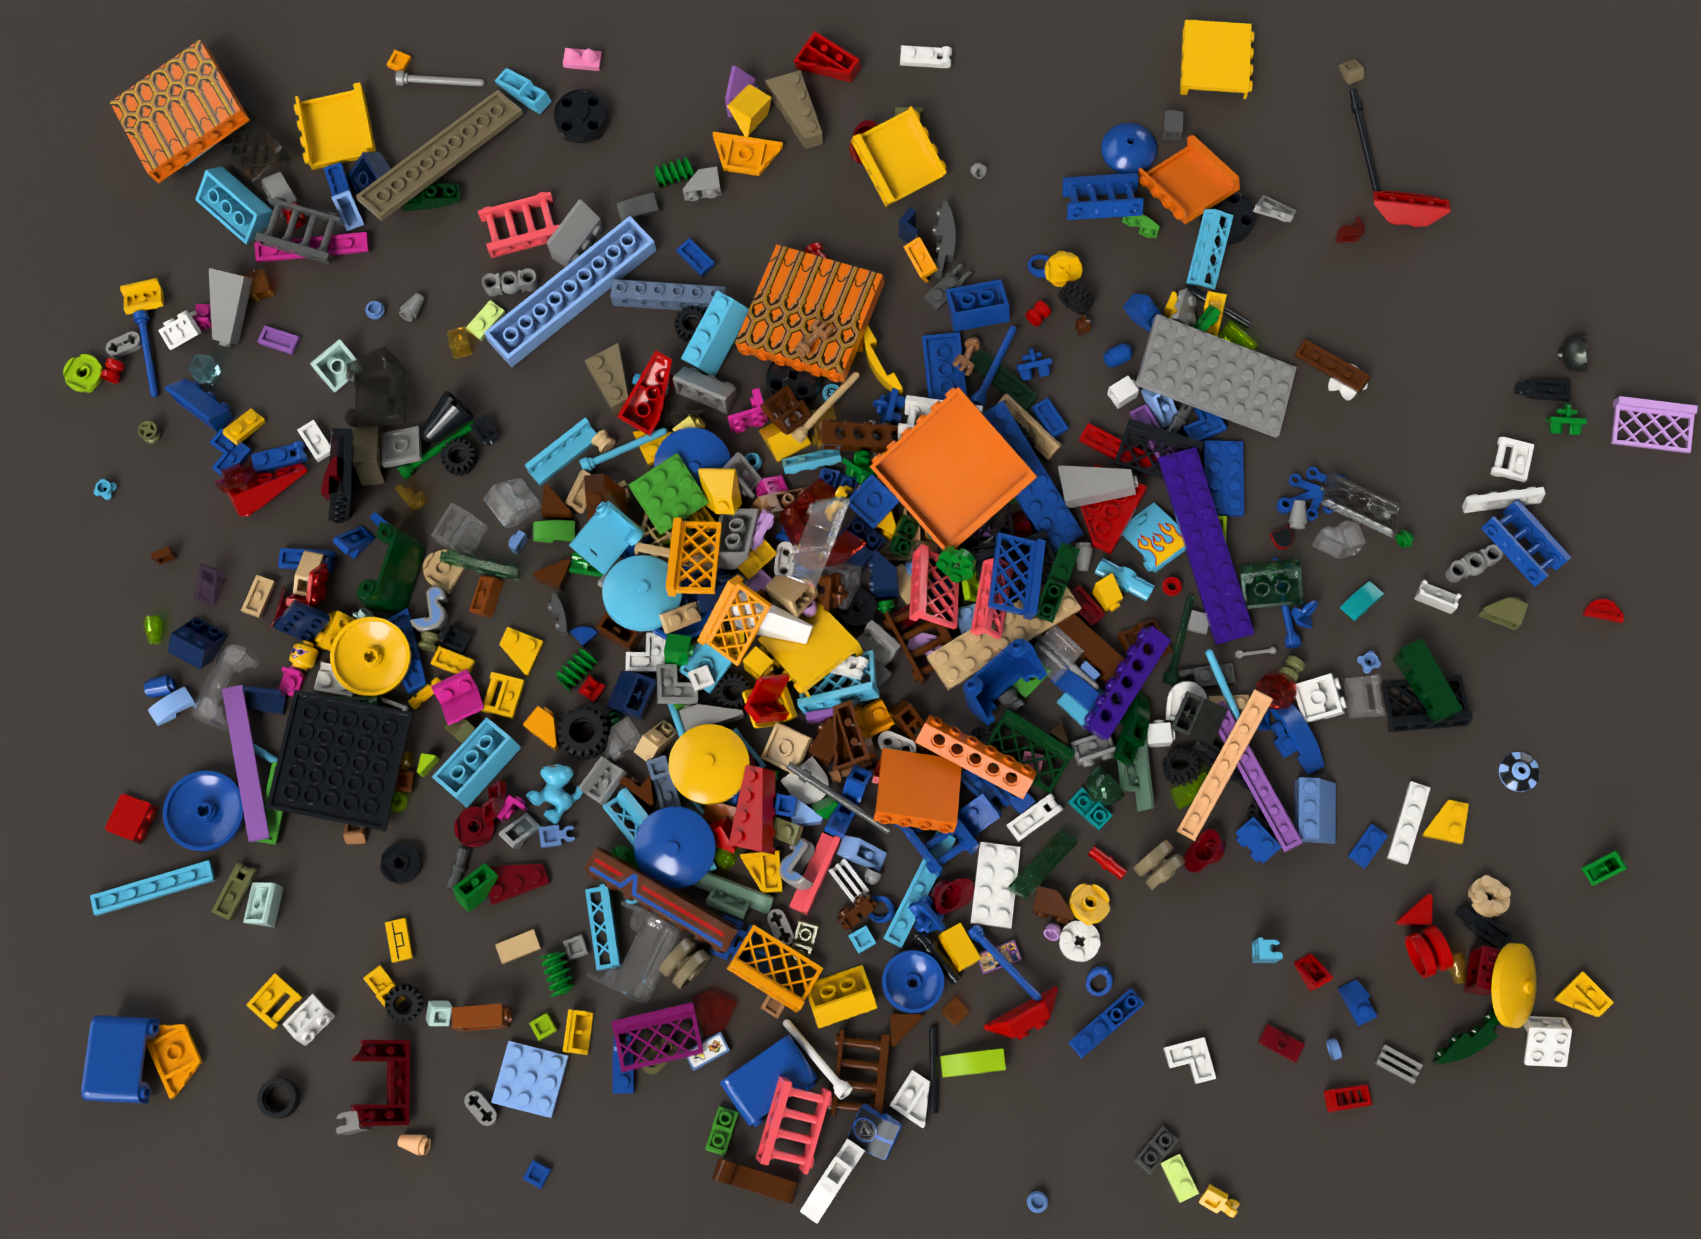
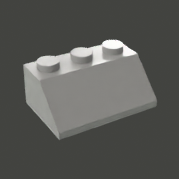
[546,199,603,267]
[673,366,738,415]
[710,509,759,570]

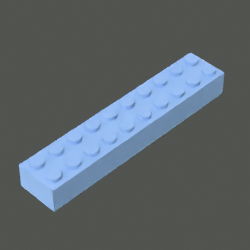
[484,216,656,367]

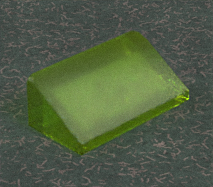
[1219,321,1258,351]
[1169,772,1207,810]

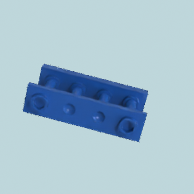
[1062,173,1143,220]
[1481,499,1572,587]
[893,818,979,878]

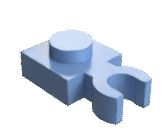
[538,825,575,848]

